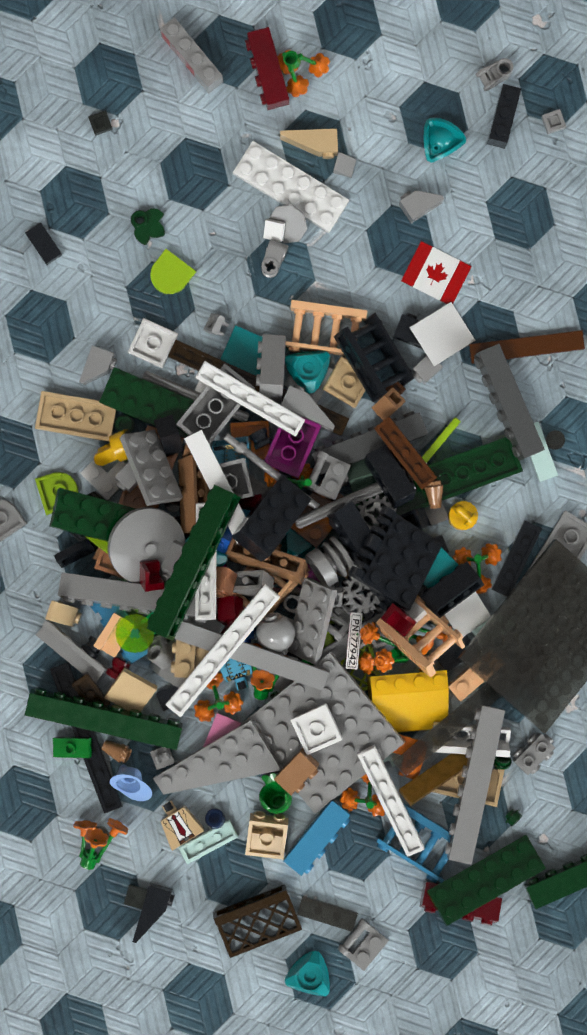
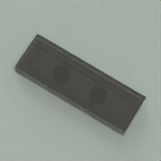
[297,895,358,932]

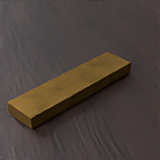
[399,753,468,806]

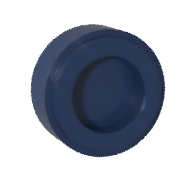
[205,808,225,829]

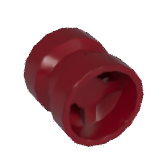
[105,657,131,679]

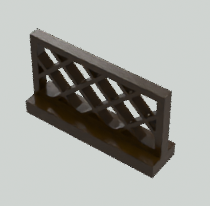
[213,884,302,958]

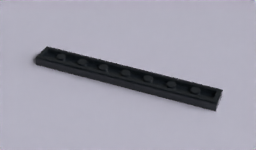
[50,662,123,814]

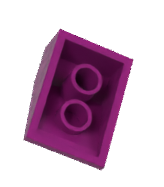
[264,415,322,479]

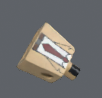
[160,800,204,851]

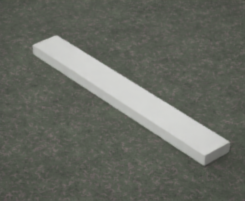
[165,584,280,717]

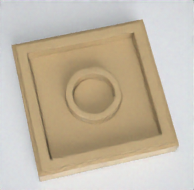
[322,356,365,408]
[104,668,158,711]

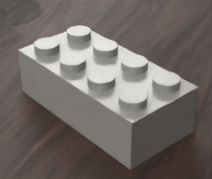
[176,364,255,444]

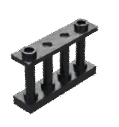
[334,313,415,402]

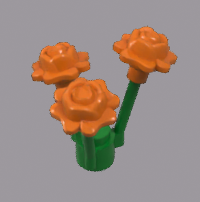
[358,622,409,675]

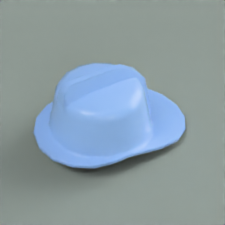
[110,764,152,801]

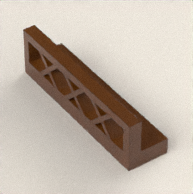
[374,417,437,489]

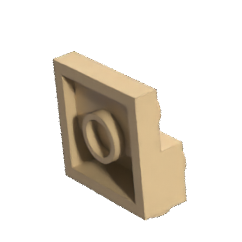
[171,640,215,679]
[245,811,289,860]

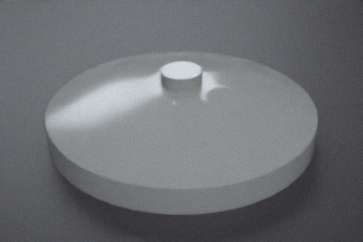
[108,507,185,584]

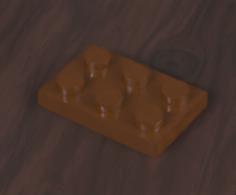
[291,480,344,548]

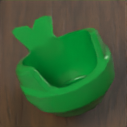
[259,772,293,814]

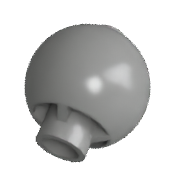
[256,612,295,655]

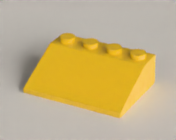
[367,670,449,732]

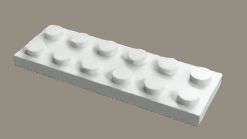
[233,141,349,233]

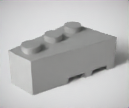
[256,334,286,405]

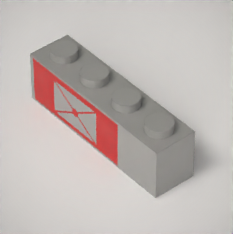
[160,17,223,94]

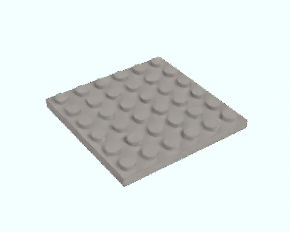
[241,651,405,813]

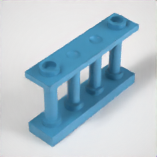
[375,802,451,883]

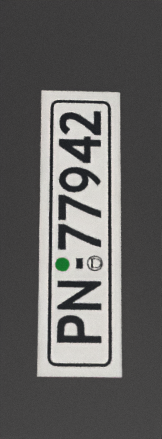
[345,612,363,670]

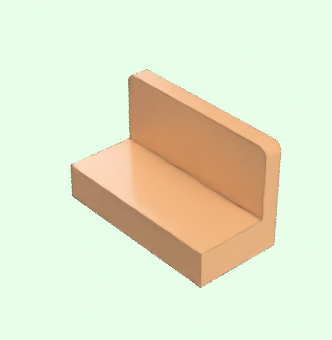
[94,613,135,657]

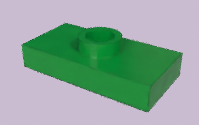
[53,737,92,758]

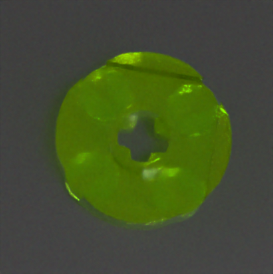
[115,614,154,653]

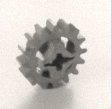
[357,495,397,536]
[342,575,380,614]

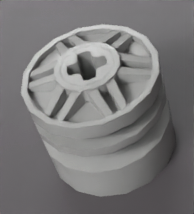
[305,537,354,587]

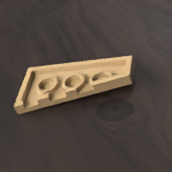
[425,769,504,807]

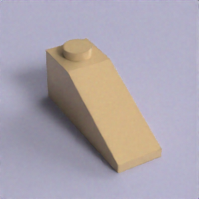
[280,129,338,159]
[45,600,82,627]

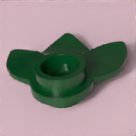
[131,208,165,245]

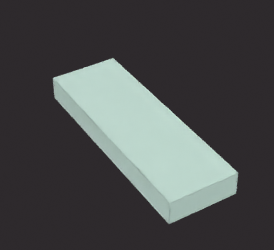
[530,422,558,482]
[178,819,239,864]

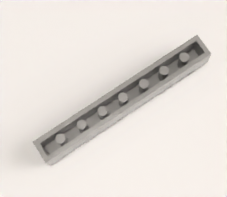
[58,572,213,623]
[445,704,505,865]

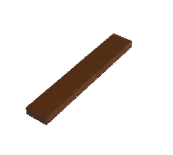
[469,330,585,364]

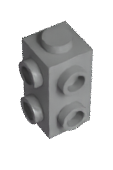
[512,733,555,775]

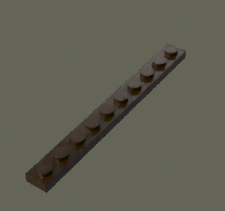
[168,340,349,436]

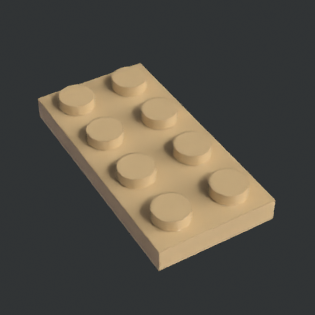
[35,391,117,442]

